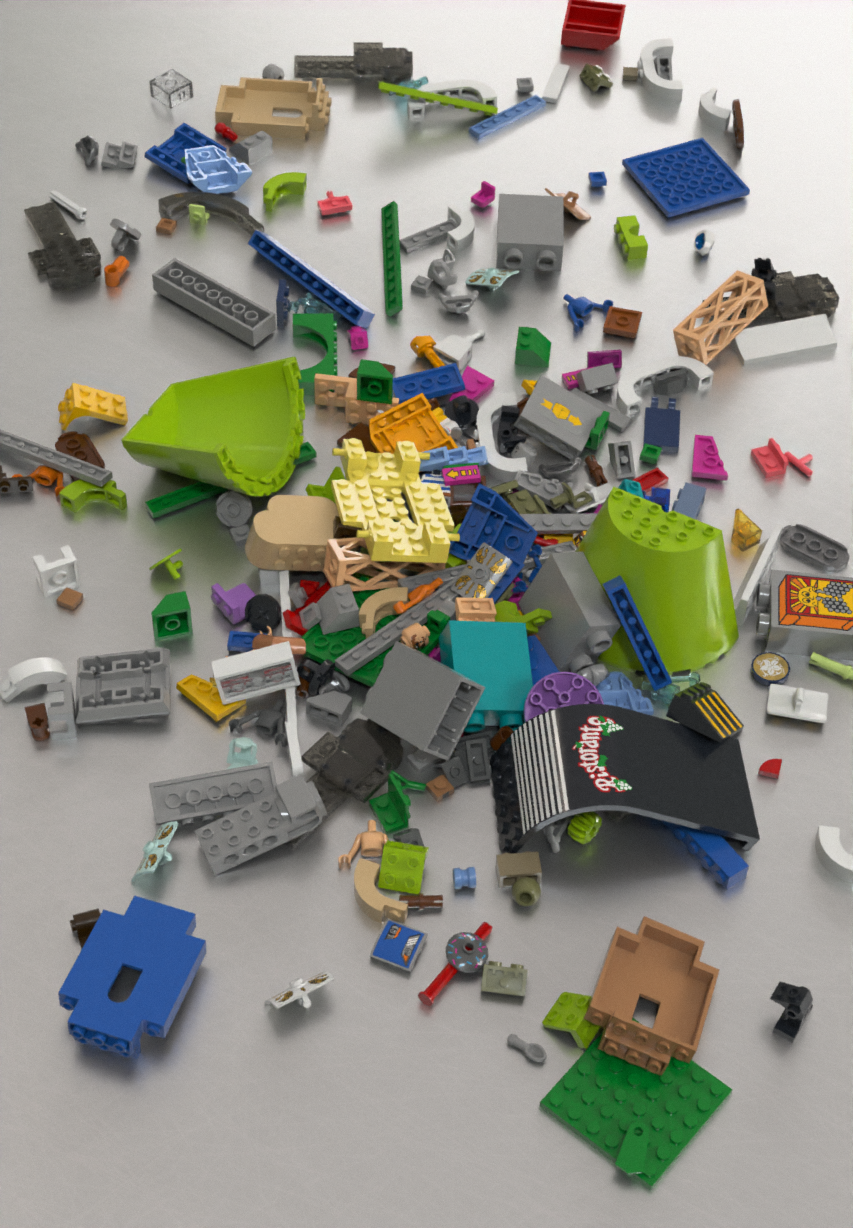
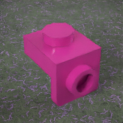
[471,181,496,208]
[347,326,368,350]

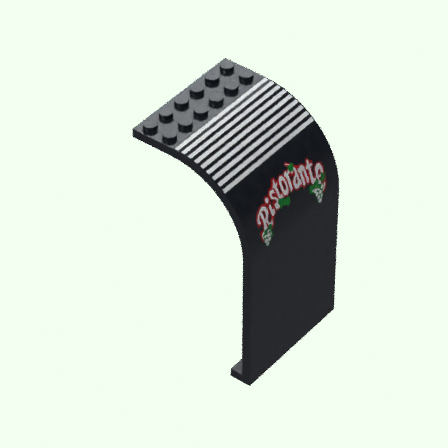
[489,704,760,854]

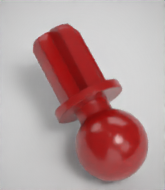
[215,122,238,142]

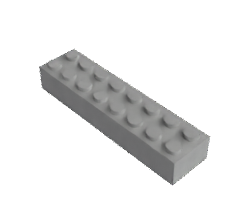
[152,258,276,347]

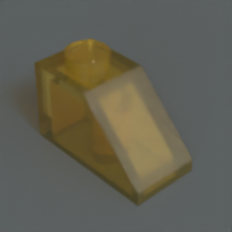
[731,508,762,552]

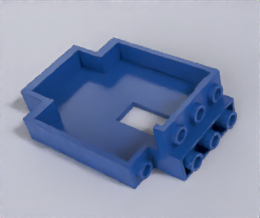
[58,895,206,1059]

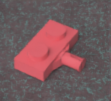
[317,191,352,216]

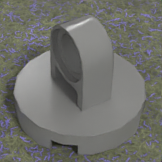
[110,219,142,250]
[216,490,253,527]

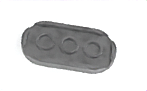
[779,524,850,572]

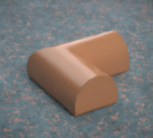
[252,634,306,654]

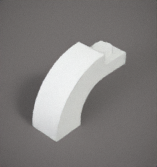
[0,657,67,703]

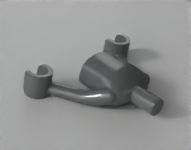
[229,700,288,747]

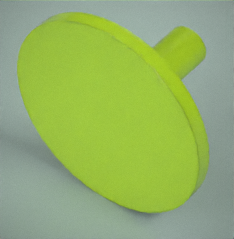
[149,548,183,580]

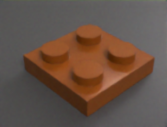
[603,306,642,338]

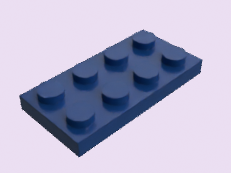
[393,363,465,404]

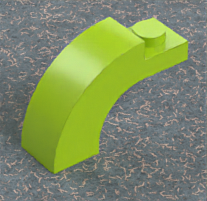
[495,600,552,635]

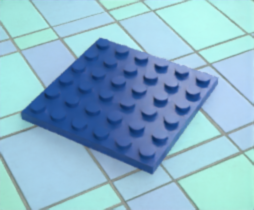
[622,137,750,218]

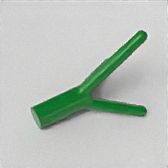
[380,770,426,796]

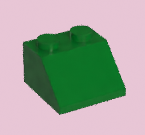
[515,326,551,368]
[357,359,393,404]
[151,591,193,641]

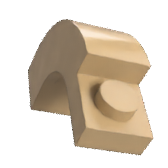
[359,587,409,639]
[354,858,408,923]

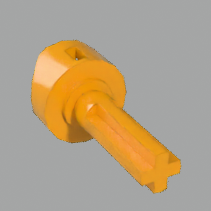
[410,336,445,368]

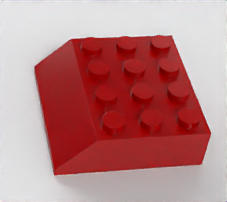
[561,0,626,50]

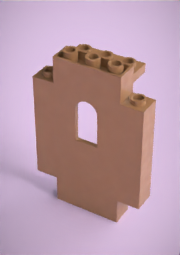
[584,916,720,1076]

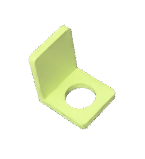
[189,204,210,225]

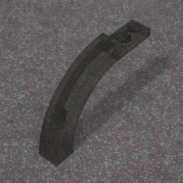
[158,192,264,236]

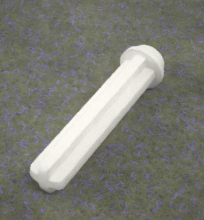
[49,190,87,219]

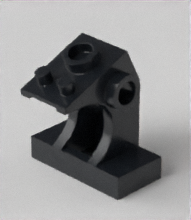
[751,258,777,300]
[497,405,527,453]
[770,982,813,1043]

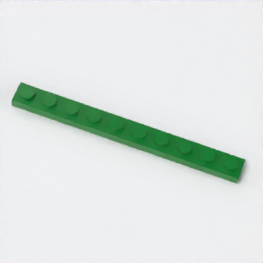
[381,201,403,317]
[145,442,317,518]

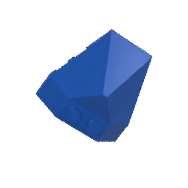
[449,483,538,563]

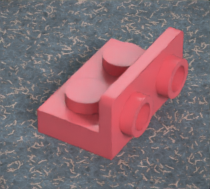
[751,438,788,478]

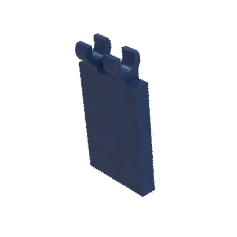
[643,396,680,452]

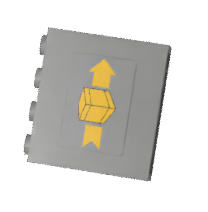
[513,375,601,461]

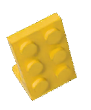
[58,383,128,430]

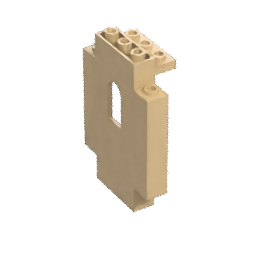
[215,77,332,139]

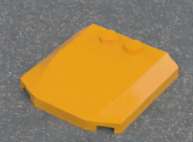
[369,393,458,474]

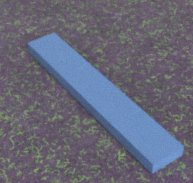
[469,95,546,139]

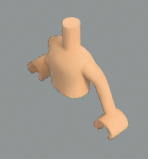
[338,820,389,868]

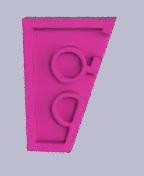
[449,366,495,402]

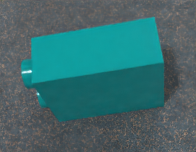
[439,620,533,733]

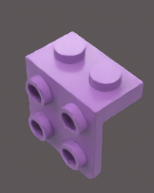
[211,583,256,625]

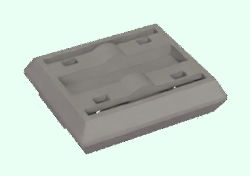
[76,648,171,725]

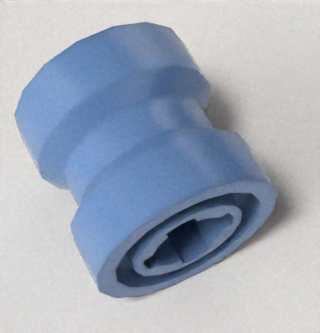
[453,867,476,889]

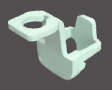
[226,737,258,769]

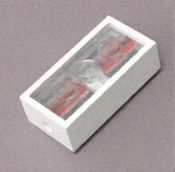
[211,641,301,705]

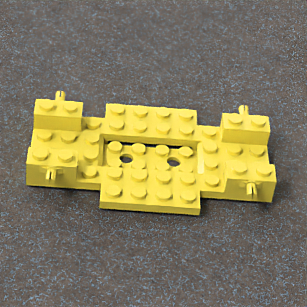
[331,438,460,563]

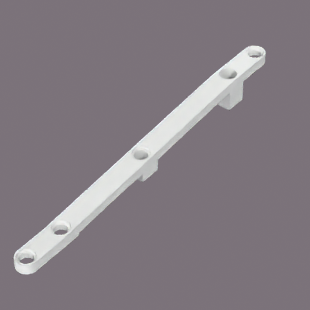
[258,568,303,777]

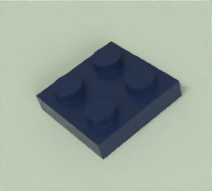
[276,279,290,327]

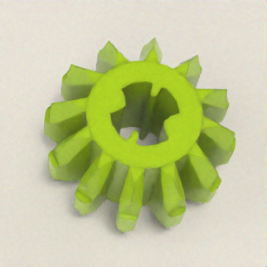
[568,811,602,845]

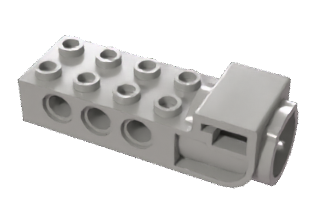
[195,774,327,875]

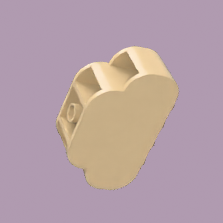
[245,495,361,571]

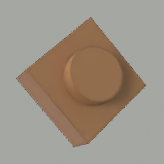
[426,775,454,802]

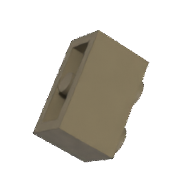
[495,851,542,888]

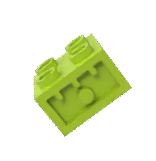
[378,840,429,894]

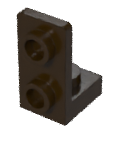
[0,465,33,494]

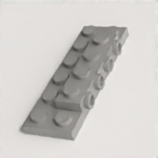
[149,762,277,826]

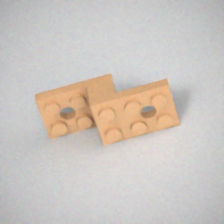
[314,373,399,425]

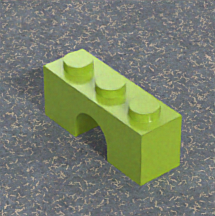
[614,215,648,260]

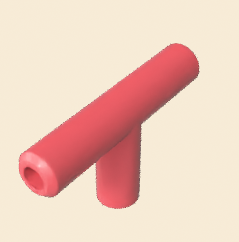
[784,451,813,477]

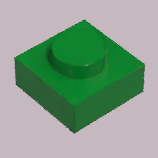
[639,443,662,464]

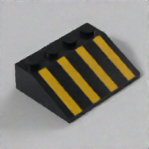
[666,682,744,743]

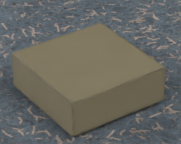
[623,67,638,81]

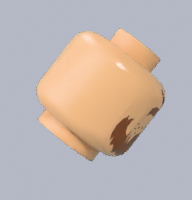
[400,623,430,650]

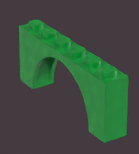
[293,313,337,395]

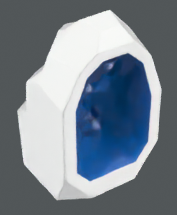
[694,229,715,256]

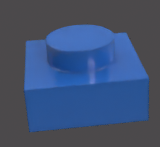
[588,171,607,187]

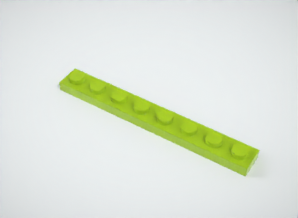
[378,81,498,116]

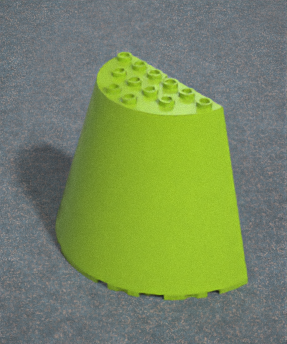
[121,357,305,497]
[575,487,739,675]

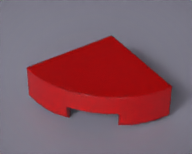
[300,580,320,598]
[758,759,782,779]

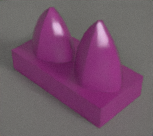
[587,349,622,368]

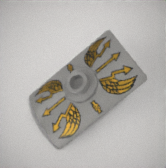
[451,543,512,598]

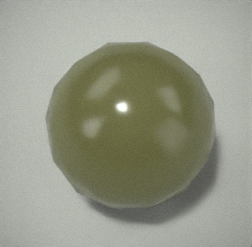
[511,877,541,907]

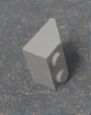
[229,131,273,165]
[316,584,360,635]

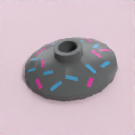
[445,932,488,973]

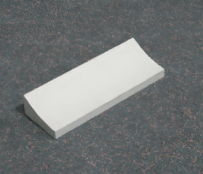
[731,314,838,365]
[733,523,783,626]

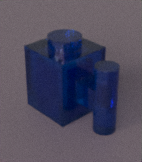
[642,487,670,512]

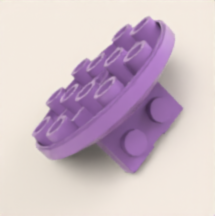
[524,672,604,722]

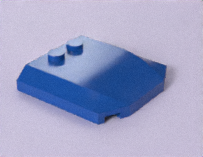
[144,123,227,184]

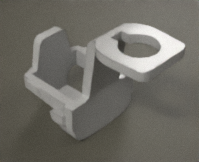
[427,249,458,289]

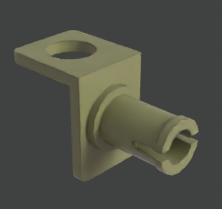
[550,482,593,509]

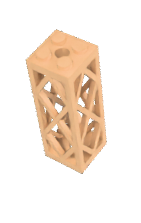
[673,270,768,365]
[323,537,448,591]

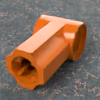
[104,256,130,287]

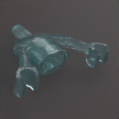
[389,76,428,96]
[287,293,341,323]
[642,672,700,709]

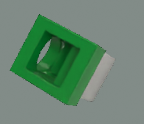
[427,599,456,634]

